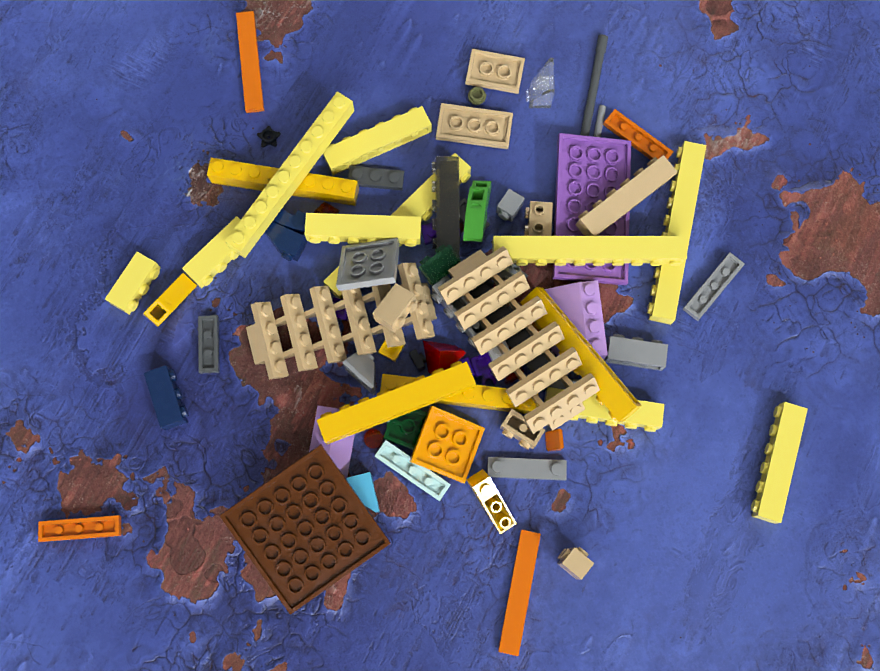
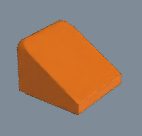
[545,429,564,451]

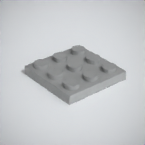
[336,238,400,291]

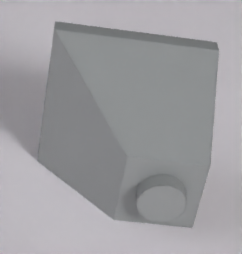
[342,352,376,396]

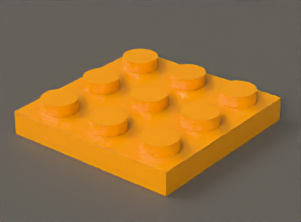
[409,406,485,483]

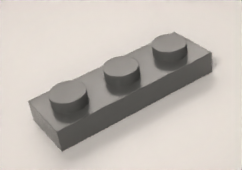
[348,166,404,191]
[198,315,220,374]

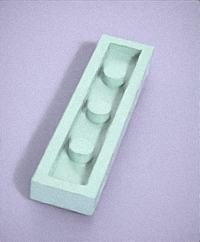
[375,440,451,502]

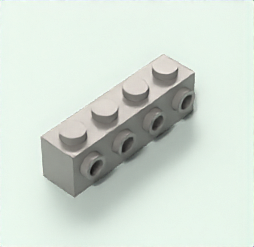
[431,275,485,348]

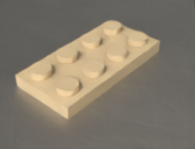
[436,103,513,149]

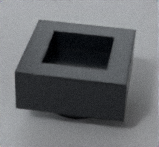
[409,349,427,372]

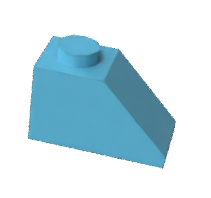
[347,472,380,513]

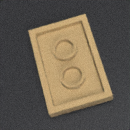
[465,49,525,94]

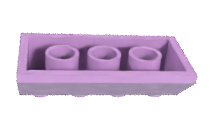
[309,406,355,480]

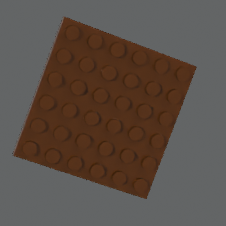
[219,444,391,615]

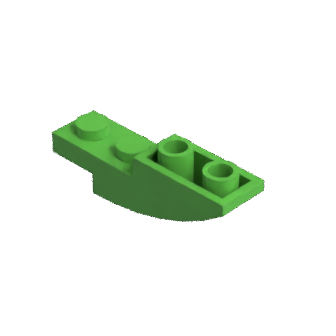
[463,181,492,242]

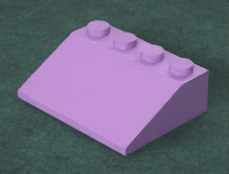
[544,280,608,360]

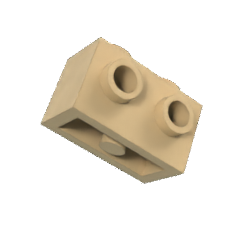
[524,201,553,236]
[372,283,417,333]
[500,409,545,449]
[557,547,594,580]

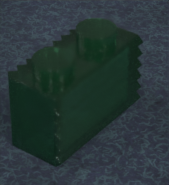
[418,244,462,286]

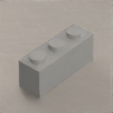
[605,334,668,371]

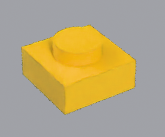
[378,340,405,362]

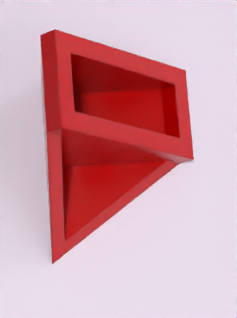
[423,340,466,375]

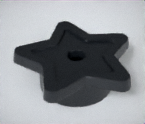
[257,126,281,148]

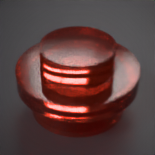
[364,429,383,449]

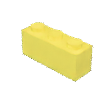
[105,252,161,315]

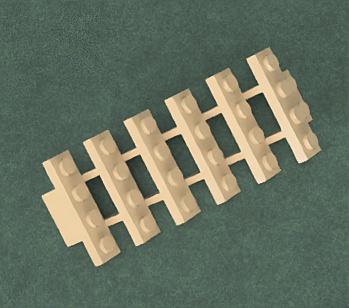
[438,246,600,434]
[246,263,437,380]

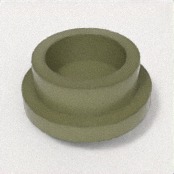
[468,87,486,105]

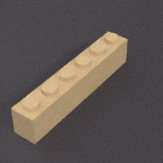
[575,155,678,236]

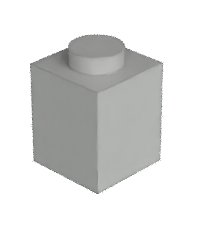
[496,189,525,222]

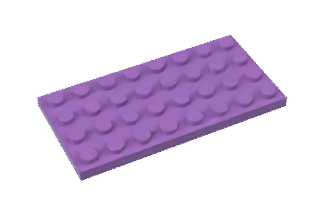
[552,133,631,286]

